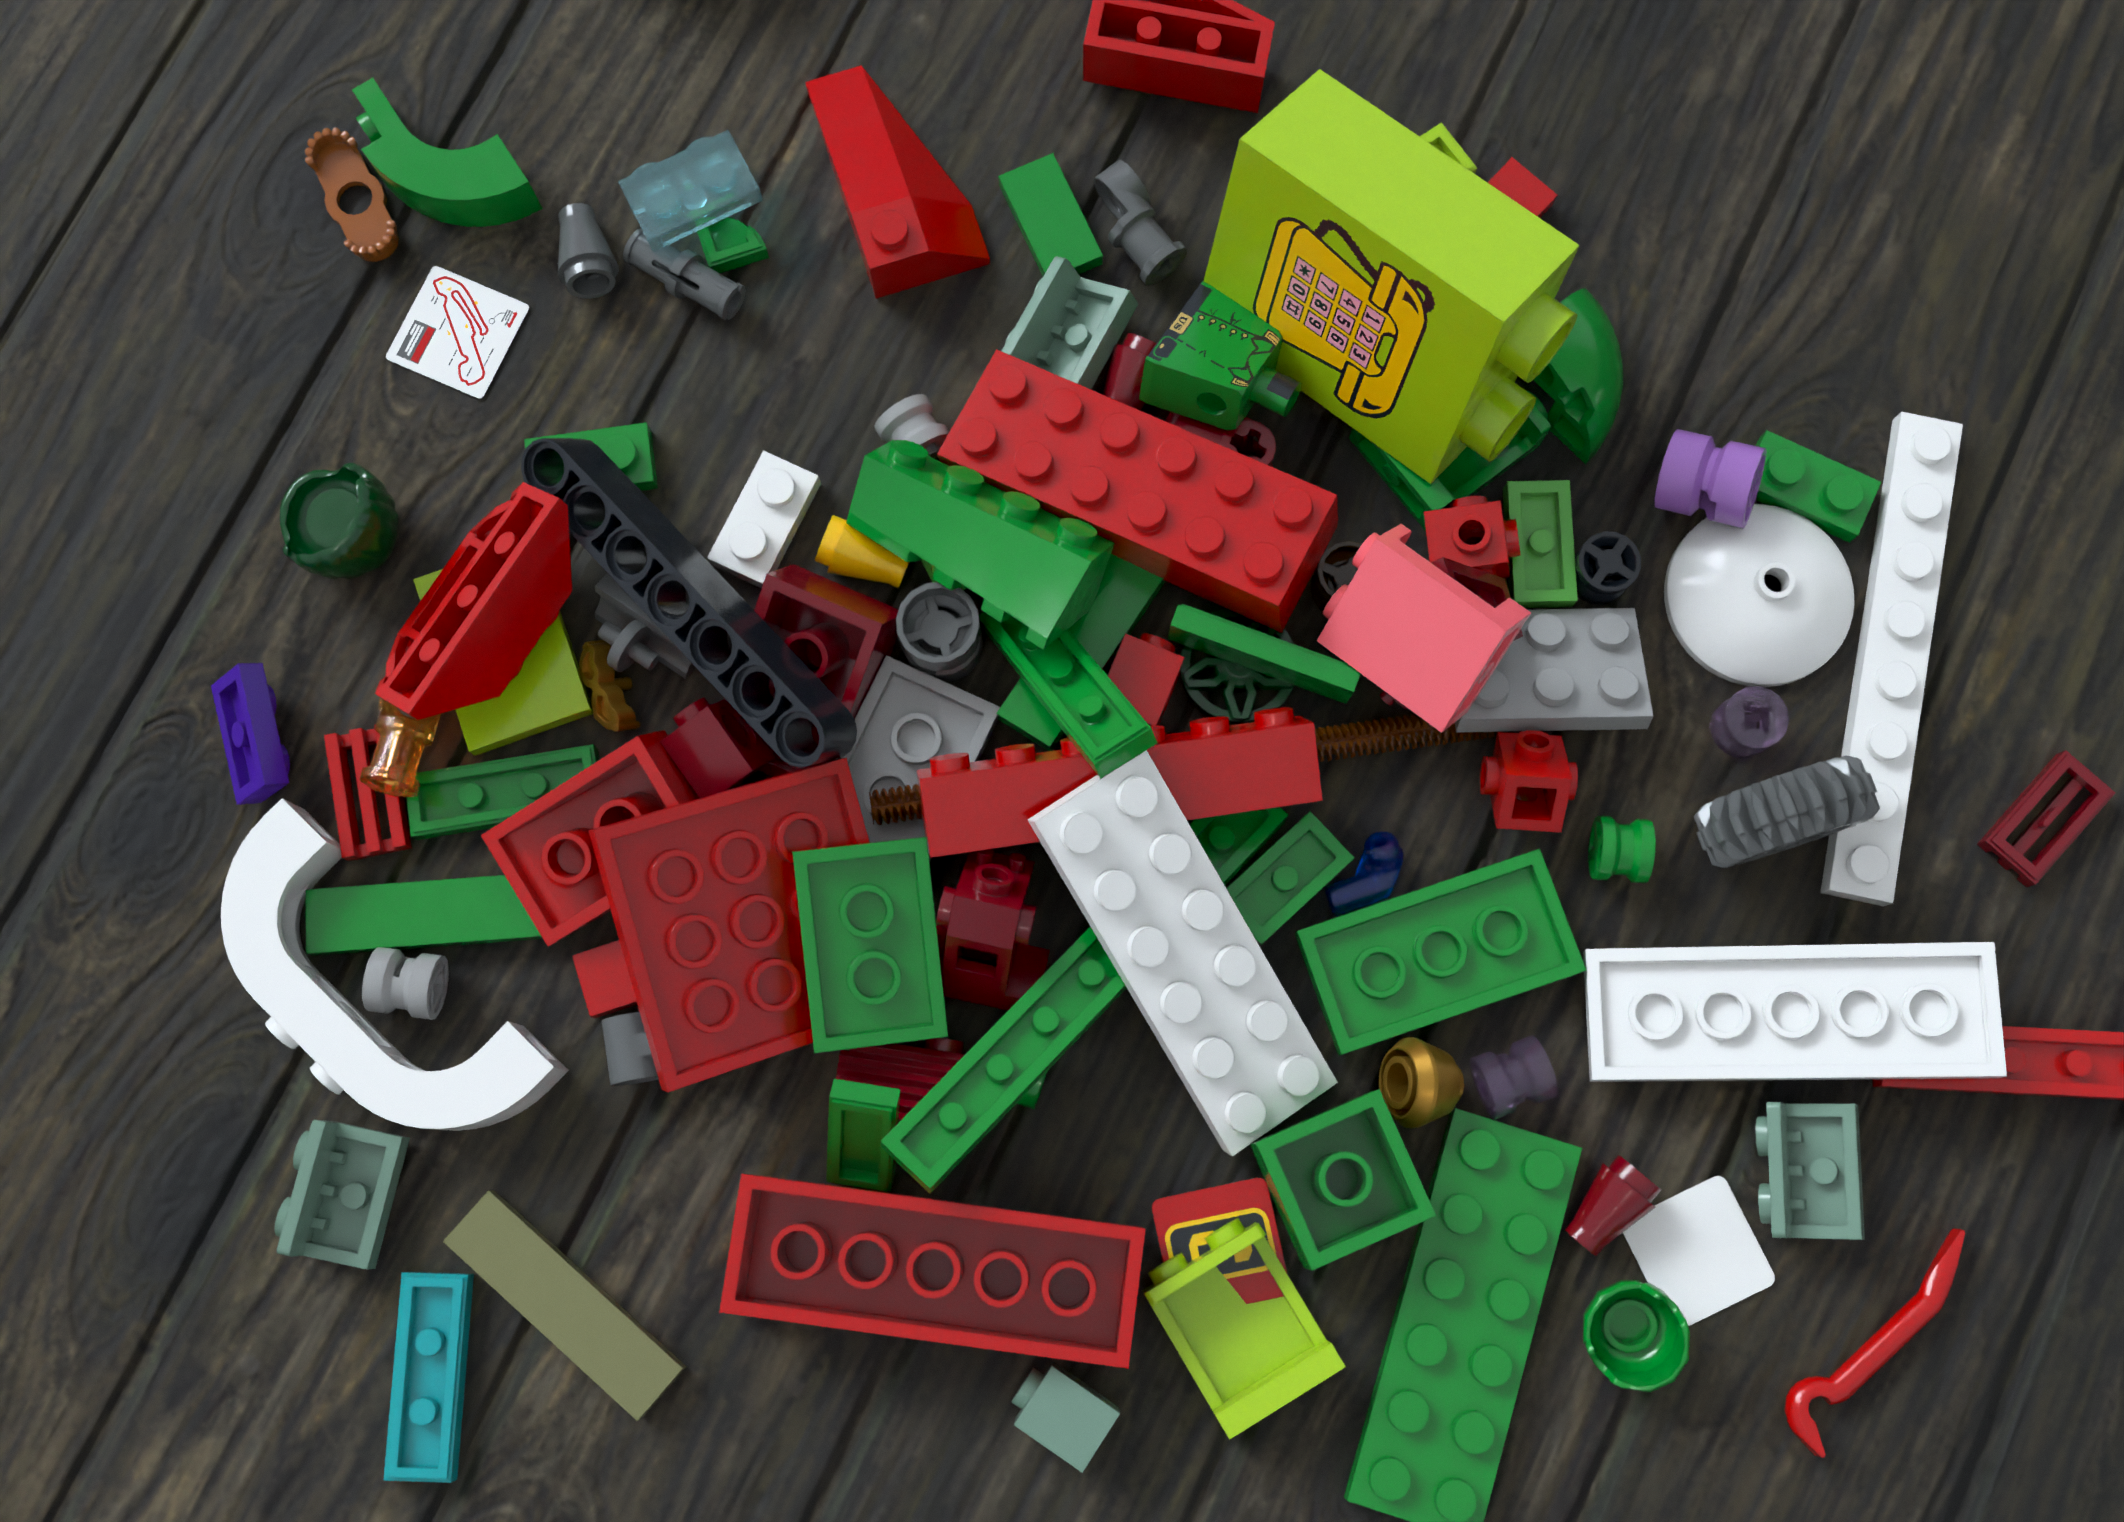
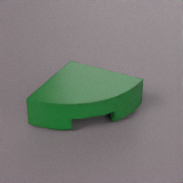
[691,211,770,273]

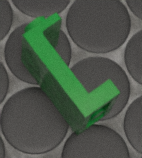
[1349,391,1551,531]

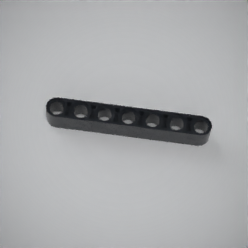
[521,438,857,768]

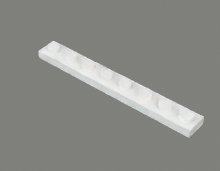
[1820,412,1963,907]

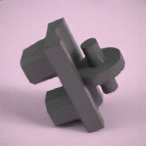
[595,573,696,679]

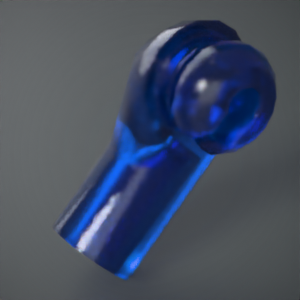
[1325,831,1404,916]

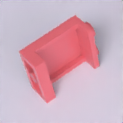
[1317,524,1531,733]

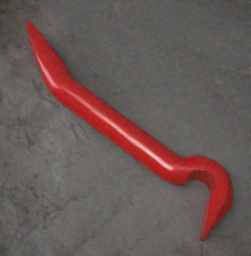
[1785,1229,1965,1458]

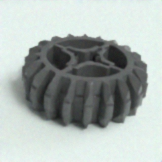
[1694,755,1880,868]

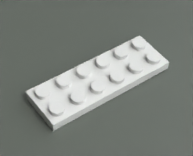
[1028,750,1338,1156]
[1583,942,2007,1082]

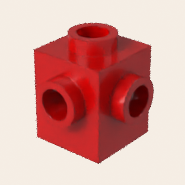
[1424,496,1521,578]
[1480,730,1578,833]

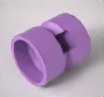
[1655,429,1767,529]

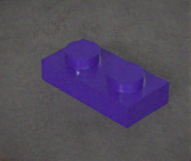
[211,663,290,805]

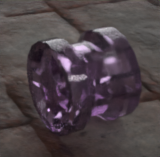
[1710,686,1789,758]

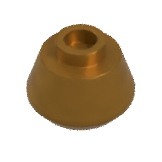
[1379,1037,1464,1128]

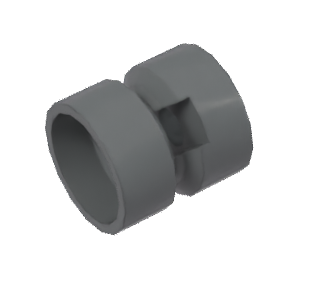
[896,582,983,683]

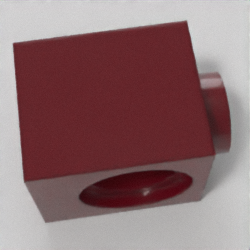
[660,697,776,798]

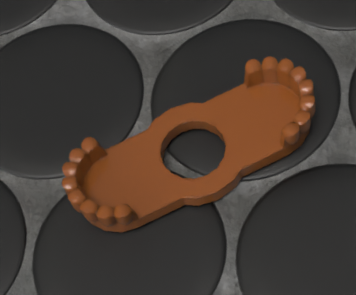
[305,128,399,262]

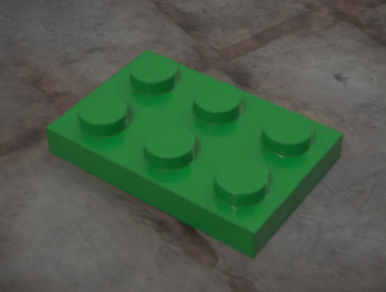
[792,837,948,1053]

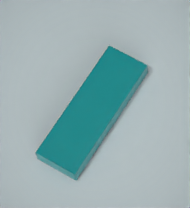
[383,1272,474,1483]

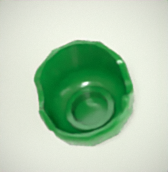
[1583,1280,1690,1392]

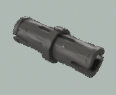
[623,228,746,320]

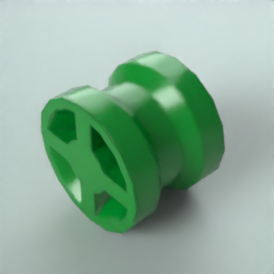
[1588,815,1656,884]

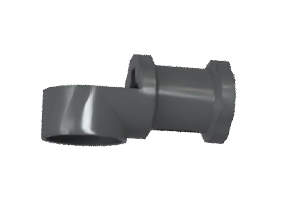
[1094,160,1188,286]

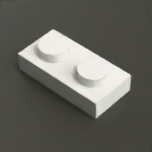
[707,450,821,588]

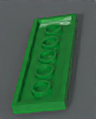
[1344,1108,1582,1522]

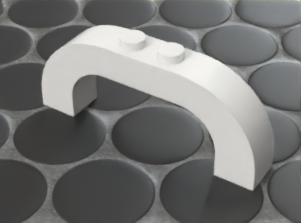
[221,798,569,1131]

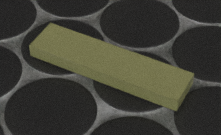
[443,1190,687,1421]

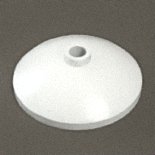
[1664,504,1854,687]

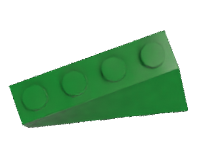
[846,440,1115,650]

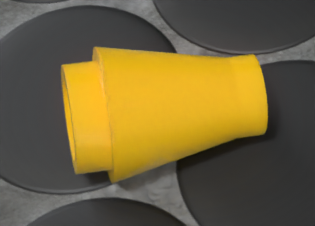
[815,515,909,588]

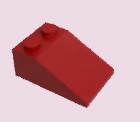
[481,729,699,947]

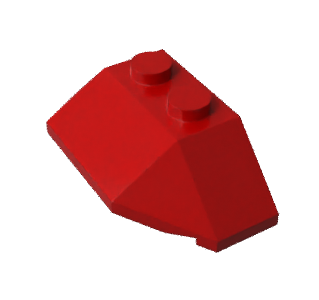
[375,482,572,720]

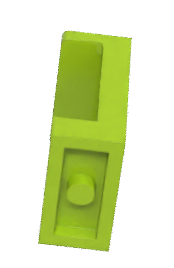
[1142,1218,1346,1440]

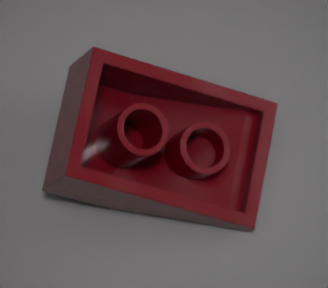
[724,564,898,777]

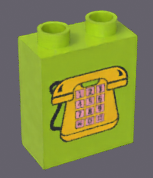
[1203,69,1580,484]

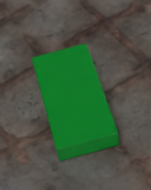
[998,153,1103,277]
[826,1079,901,1192]

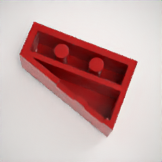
[1083,0,1275,113]

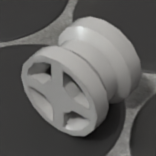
[874,394,950,459]

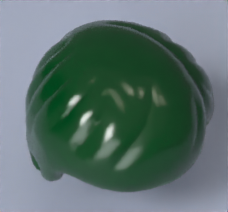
[280,463,399,579]

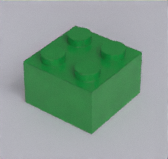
[1250,1089,1436,1271]

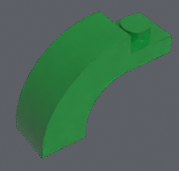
[352,78,543,227]

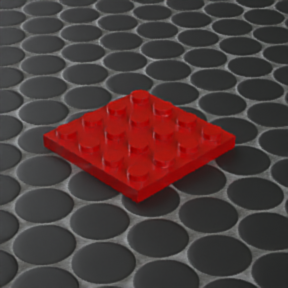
[588,757,870,1092]

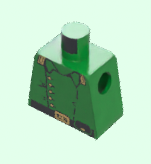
[1139,281,1302,431]

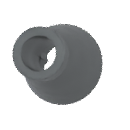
[558,203,619,299]

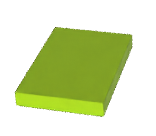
[413,569,593,756]

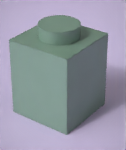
[1011,1361,1120,1473]

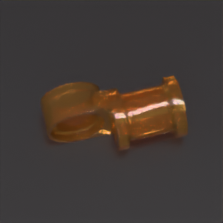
[360,697,441,797]

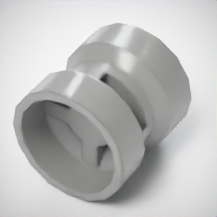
[362,947,449,1020]

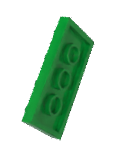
[1295,849,1587,1056]

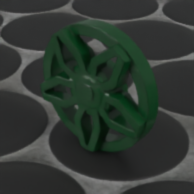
[1180,608,1294,725]

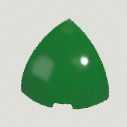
[1534,288,1623,464]

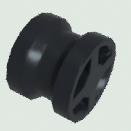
[1575,531,1641,605]

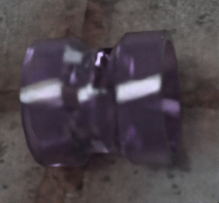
[1470,1035,1558,1120]

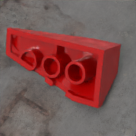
[805,65,990,299]

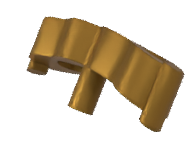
[579,640,641,732]

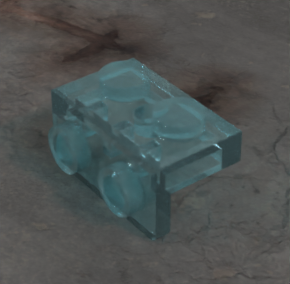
[618,130,763,252]

